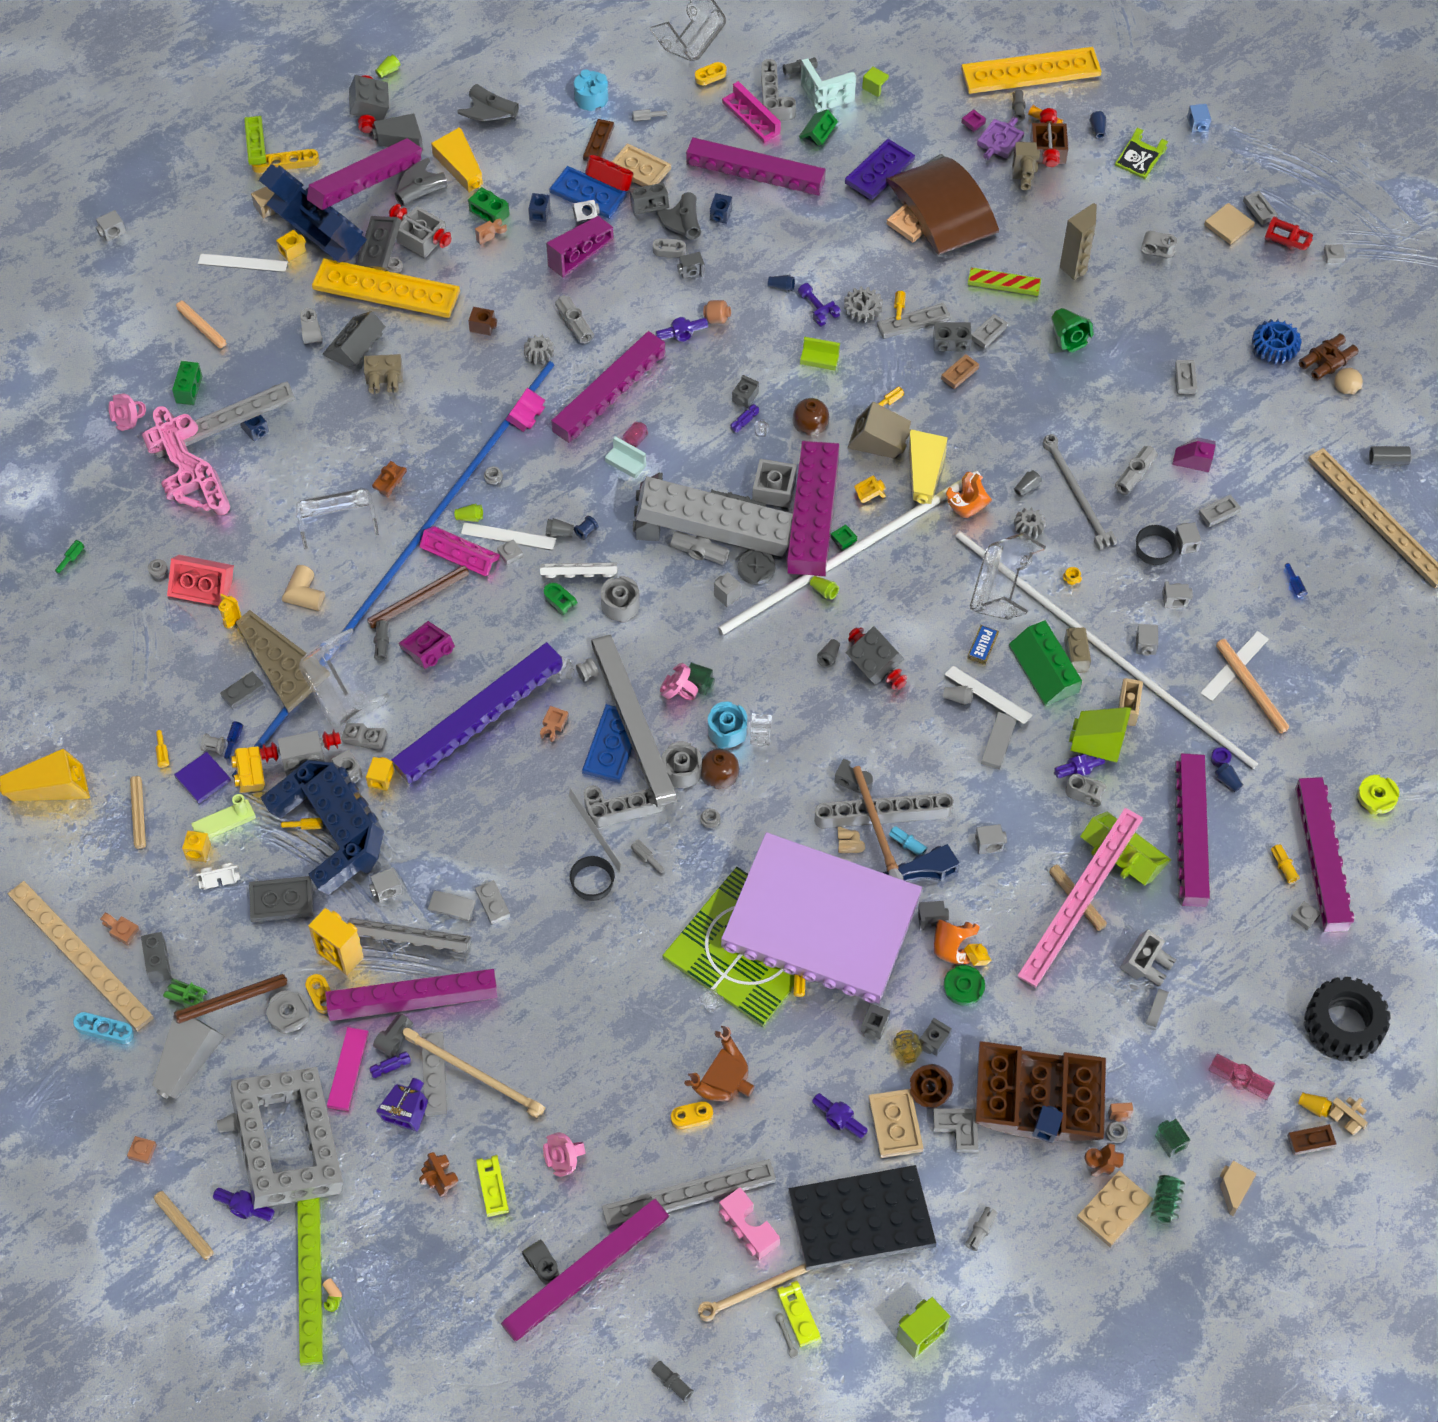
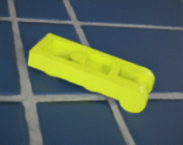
[476,1155,509,1217]
[776,1280,821,1347]

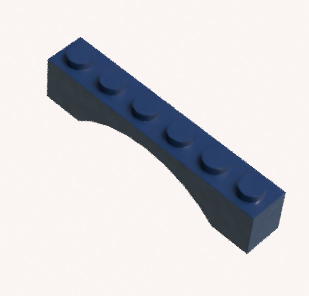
[883,844,960,881]

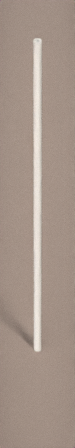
[956,531,1258,769]

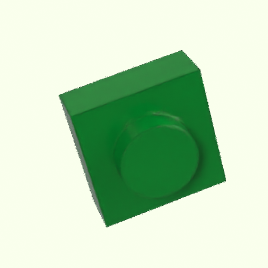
[831,524,857,550]

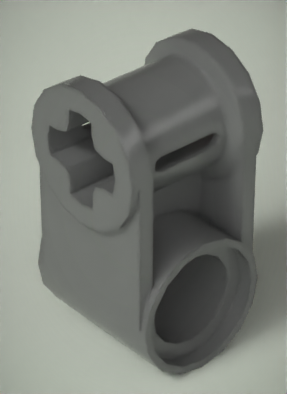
[522,1239,559,1284]

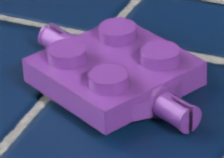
[977,117,1024,160]

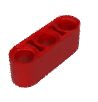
[585,155,634,191]

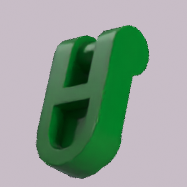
[544,583,578,615]

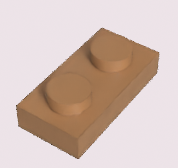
[941,354,979,389]

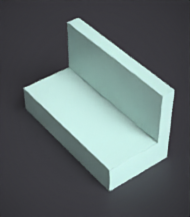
[605,436,646,479]

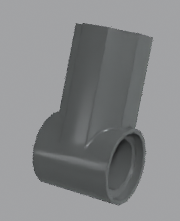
[373,1014,414,1057]

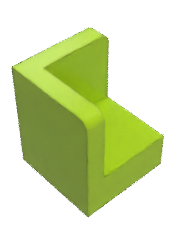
[862,67,889,97]

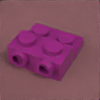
[398,621,455,669]

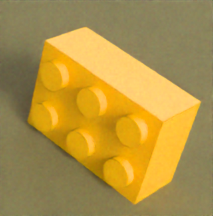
[308,908,364,976]

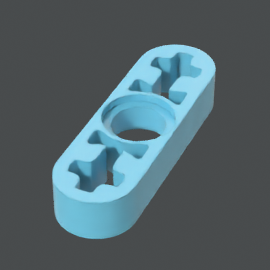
[73,1012,134,1044]

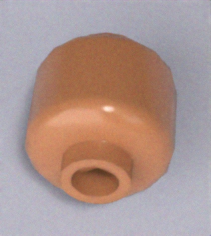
[703,300,731,324]

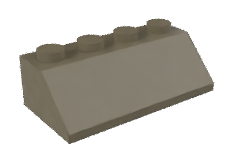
[1060,203,1097,280]

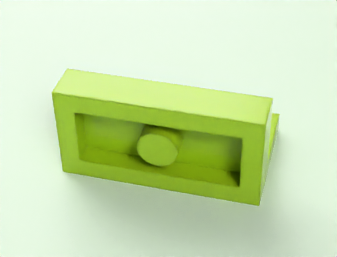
[800,337,840,371]

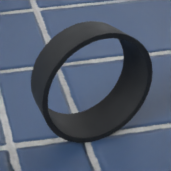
[1136,525,1178,565]
[569,856,615,901]

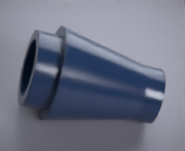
[1089,111,1106,138]
[768,274,795,292]
[1214,762,1244,793]

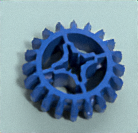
[1252,319,1302,364]

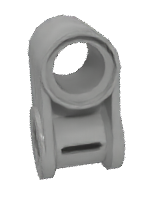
[1141,231,1177,258]
[300,308,322,344]
[1065,774,1106,807]

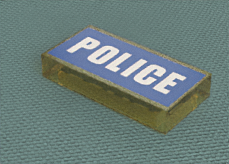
[967,625,999,665]

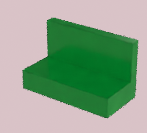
[799,109,838,146]

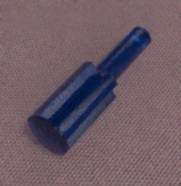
[1285,563,1308,598]
[224,721,244,760]

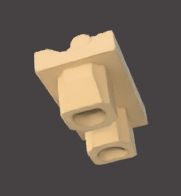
[1328,1097,1368,1135]

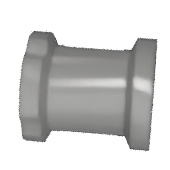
[200,733,226,755]

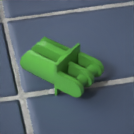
[163,978,208,1008]

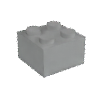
[752,459,797,508]

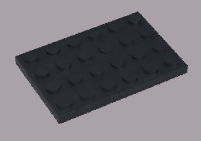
[788,1165,936,1271]

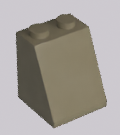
[848,402,911,459]

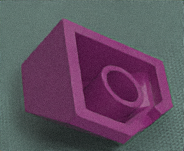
[1172,437,1216,472]

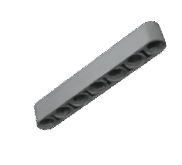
[814,793,954,828]

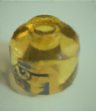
[892,1030,922,1063]

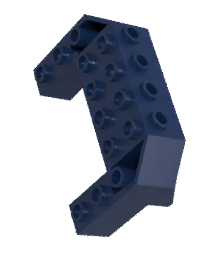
[259,163,367,263]
[260,760,384,895]

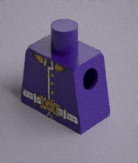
[376,1078,428,1132]

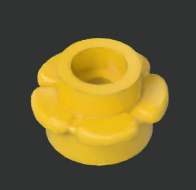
[1063,567,1082,585]

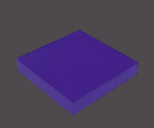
[174,751,231,804]

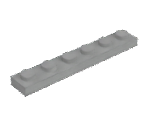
[347,918,472,953]

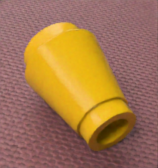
[1298,1092,1332,1118]

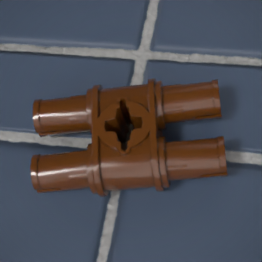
[1298,333,1359,381]

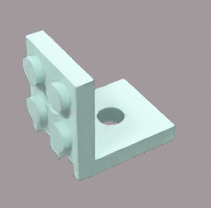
[801,58,856,112]

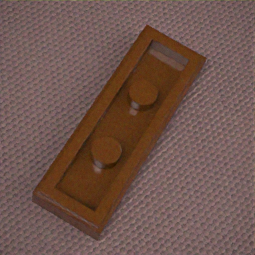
[583,119,614,161]

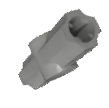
[555,295,594,344]
[1115,446,1158,495]
[671,531,729,565]

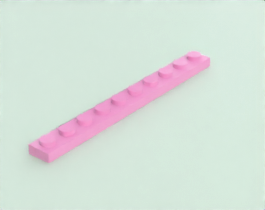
[1018,808,1143,988]

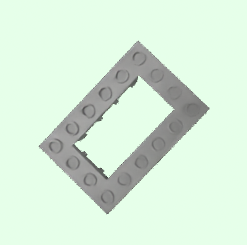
[230,1067,343,1209]

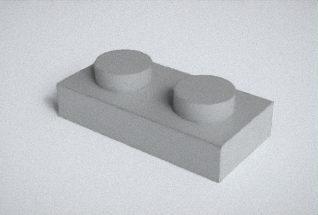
[1243,191,1278,225]
[971,314,1008,349]
[1175,360,1197,394]
[1198,495,1241,527]
[475,880,510,925]

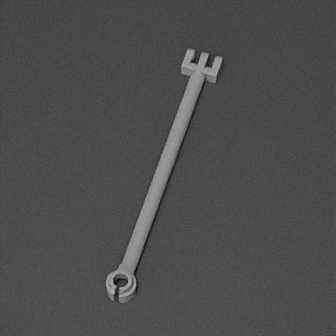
[1043,434,1117,550]

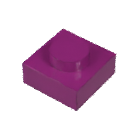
[961,109,986,132]

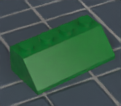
[1009,620,1082,707]

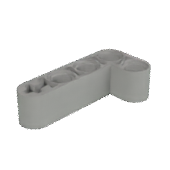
[761,59,796,120]
[584,785,666,828]

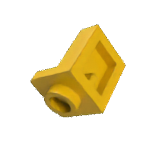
[854,475,886,503]

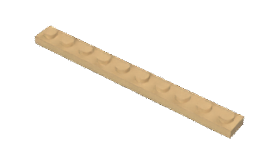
[1308,448,1438,588]
[7,881,154,1032]

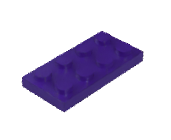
[845,139,915,200]

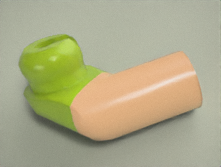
[322,1278,342,1312]

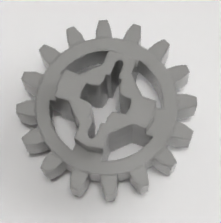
[844,286,883,322]

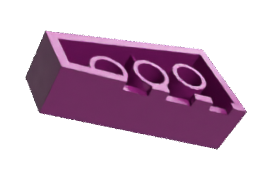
[546,216,614,278]

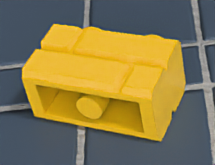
[231,746,265,793]

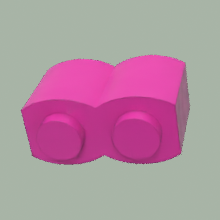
[506,388,545,432]

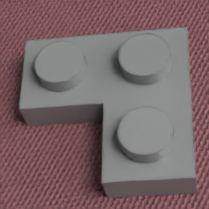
[933,1108,979,1153]

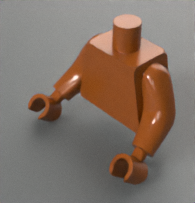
[684,1026,755,1102]

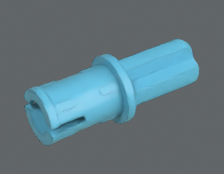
[889,826,928,855]

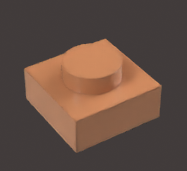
[1108,1102,1133,1122]
[127,1136,157,1164]

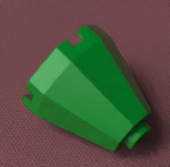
[1051,308,1094,352]

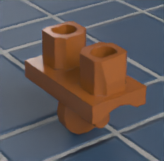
[372,461,407,497]
[1084,1144,1124,1177]
[419,1152,458,1197]

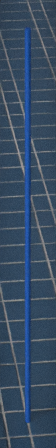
[232,361,555,778]

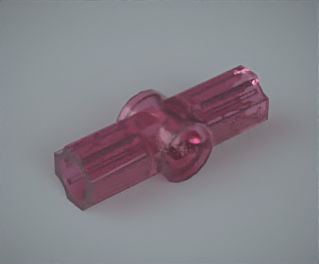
[1208,1053,1275,1101]

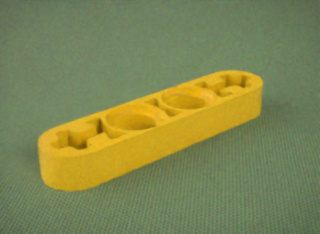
[251,149,319,173]

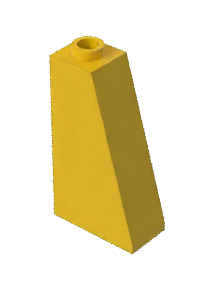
[431,127,483,192]

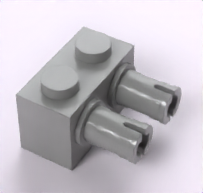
[1120,929,1176,987]

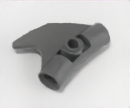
[457,84,519,121]
[394,158,447,206]
[657,192,701,240]

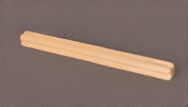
[1216,639,1289,734]

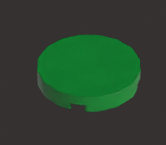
[943,965,985,1006]

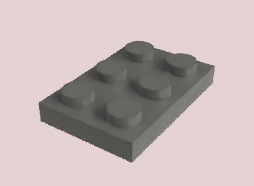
[356,216,402,270]
[249,876,314,922]

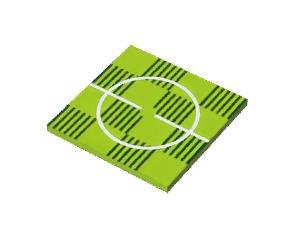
[662,866,794,1027]

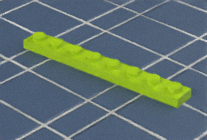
[297,1197,323,1366]

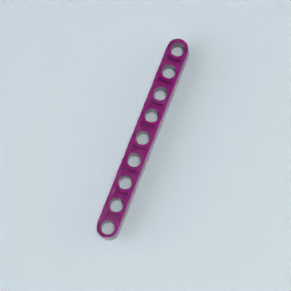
[501,1198,670,1342]

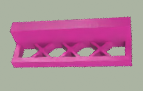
[722,81,781,143]
[420,526,500,576]

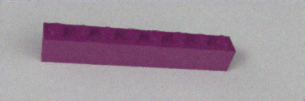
[686,137,826,196]
[307,138,422,210]
[551,331,665,443]
[1175,753,1210,907]
[1295,777,1354,932]
[326,969,497,1021]

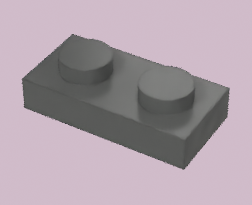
[220,671,265,709]

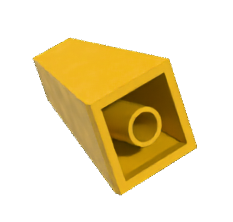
[0,748,90,801]

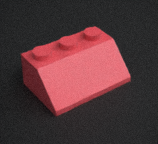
[167,555,234,606]

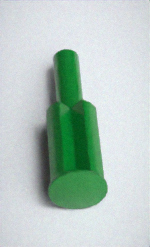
[55,540,85,573]

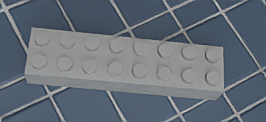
[635,476,793,557]

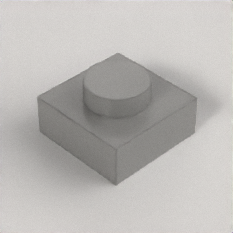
[1324,244,1345,263]
[497,539,523,565]
[1291,901,1321,931]

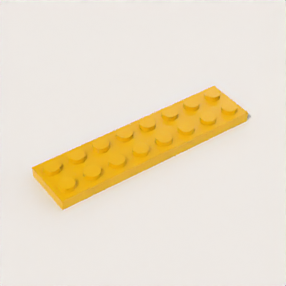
[961,47,1102,94]
[312,258,460,318]

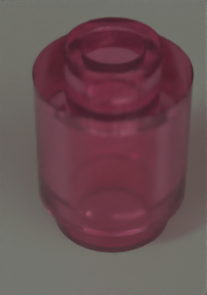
[622,422,648,447]

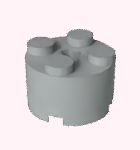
[601,576,640,623]
[662,741,702,788]

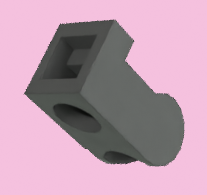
[834,758,873,793]

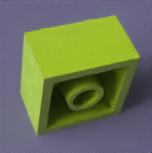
[896,1297,951,1359]

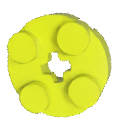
[1357,775,1399,815]

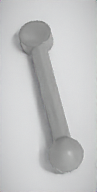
[775,1313,798,1358]

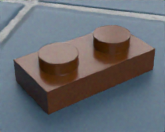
[1287,1124,1337,1156]

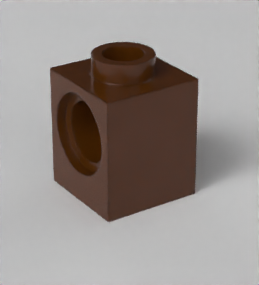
[468,307,497,336]

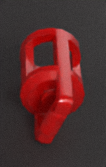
[1265,216,1313,250]

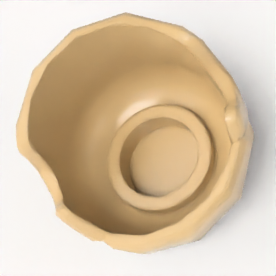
[1334,368,1363,395]

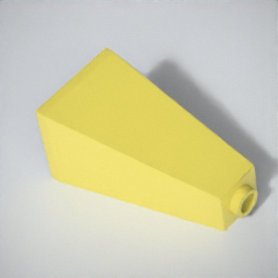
[909,429,948,504]

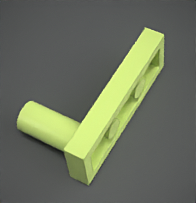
[191,794,256,839]

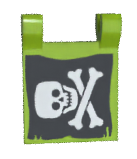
[1115,127,1168,179]

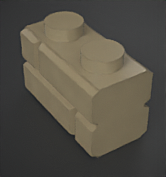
[1064,627,1091,673]

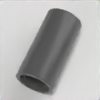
[1369,446,1411,465]

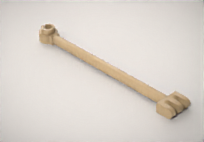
[403,1028,546,1118]
[698,1263,843,1321]

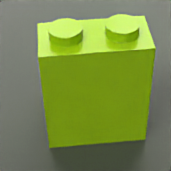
[1069,707,1131,763]

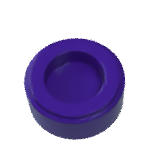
[1210,747,1232,768]

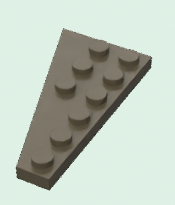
[236,610,331,713]

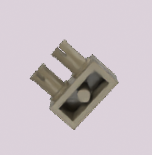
[1012,142,1040,190]
[364,354,403,394]

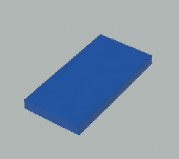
[549,166,627,219]
[582,704,633,783]

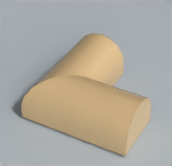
[282,565,325,611]

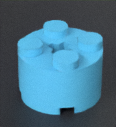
[574,69,609,111]
[708,701,747,749]

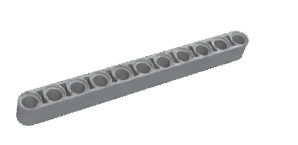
[591,635,677,807]

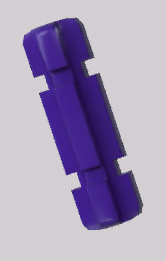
[730,404,759,433]
[369,1051,411,1078]

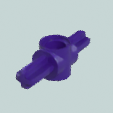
[656,317,708,342]
[1054,754,1105,778]
[812,1093,868,1139]
[213,1188,275,1222]

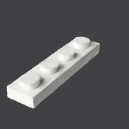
[540,562,618,578]

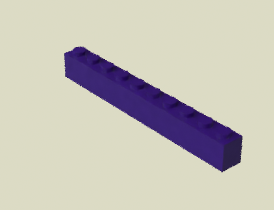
[391,642,563,784]

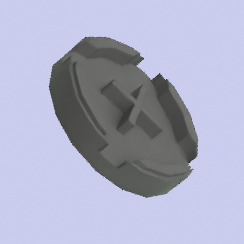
[737,550,776,585]

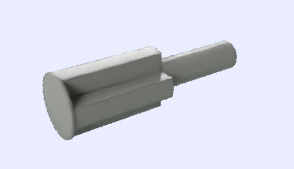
[632,109,668,121]
[631,839,664,873]

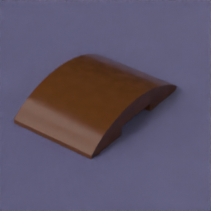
[886,157,999,255]
[975,1041,1106,1141]

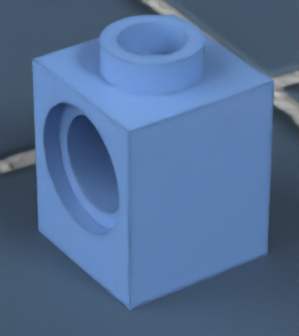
[1187,104,1211,133]

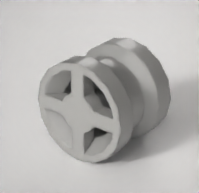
[576,658,599,682]

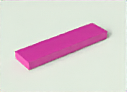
[327,1027,369,1112]

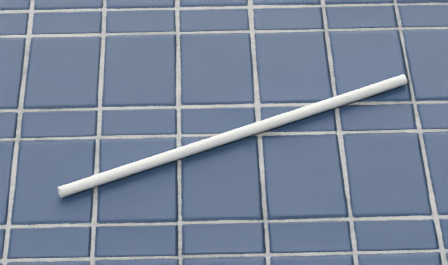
[718,470,981,635]

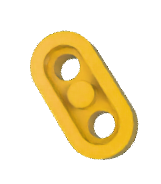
[695,62,727,85]
[305,974,331,1014]
[671,1102,713,1130]

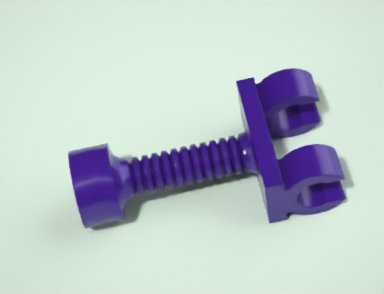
[798,283,841,327]

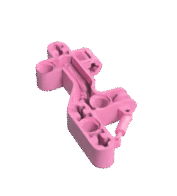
[142,406,230,515]

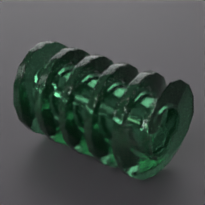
[1150,1175,1185,1225]

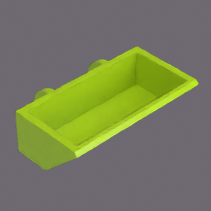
[1080,811,1172,885]

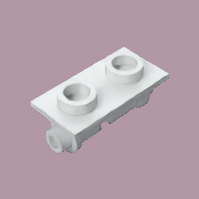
[196,863,241,890]

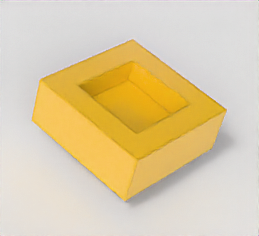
[964,944,992,966]

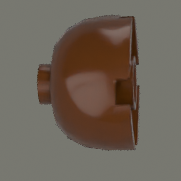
[792,398,830,436]
[700,748,740,789]
[910,1064,954,1107]

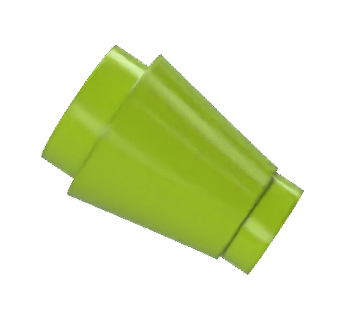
[375,54,401,78]
[454,503,483,522]
[810,576,839,599]

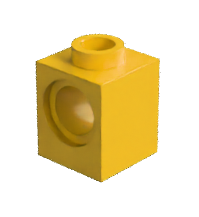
[276,230,306,262]
[366,757,394,791]
[182,831,211,862]

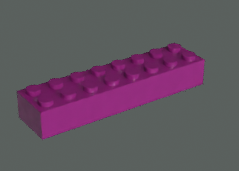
[787,441,839,576]

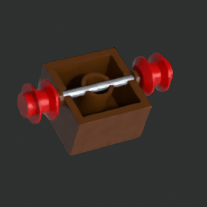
[1030,108,1068,167]

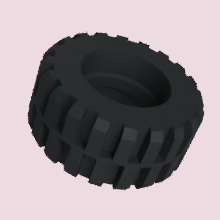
[1304,977,1391,1062]

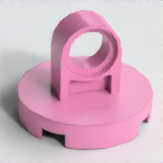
[109,393,146,431]
[660,663,698,700]
[543,1132,586,1177]

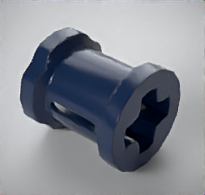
[573,515,599,540]

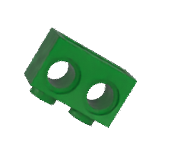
[468,187,510,223]
[172,361,203,405]

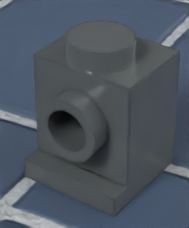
[677,252,705,279]
[732,375,759,408]
[918,901,949,930]
[861,1003,890,1040]
[919,1018,952,1056]

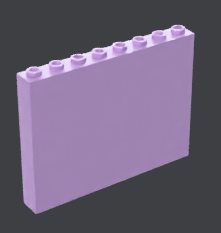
[721,832,922,1004]

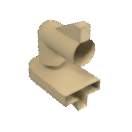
[838,827,865,853]

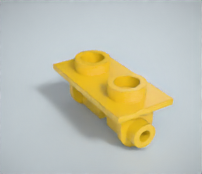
[218,594,242,629]

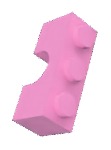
[718,1187,780,1260]

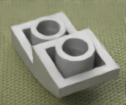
[341,723,387,749]
[427,891,476,921]

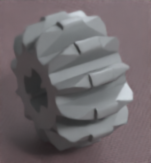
[524,334,554,365]
[1014,507,1046,540]

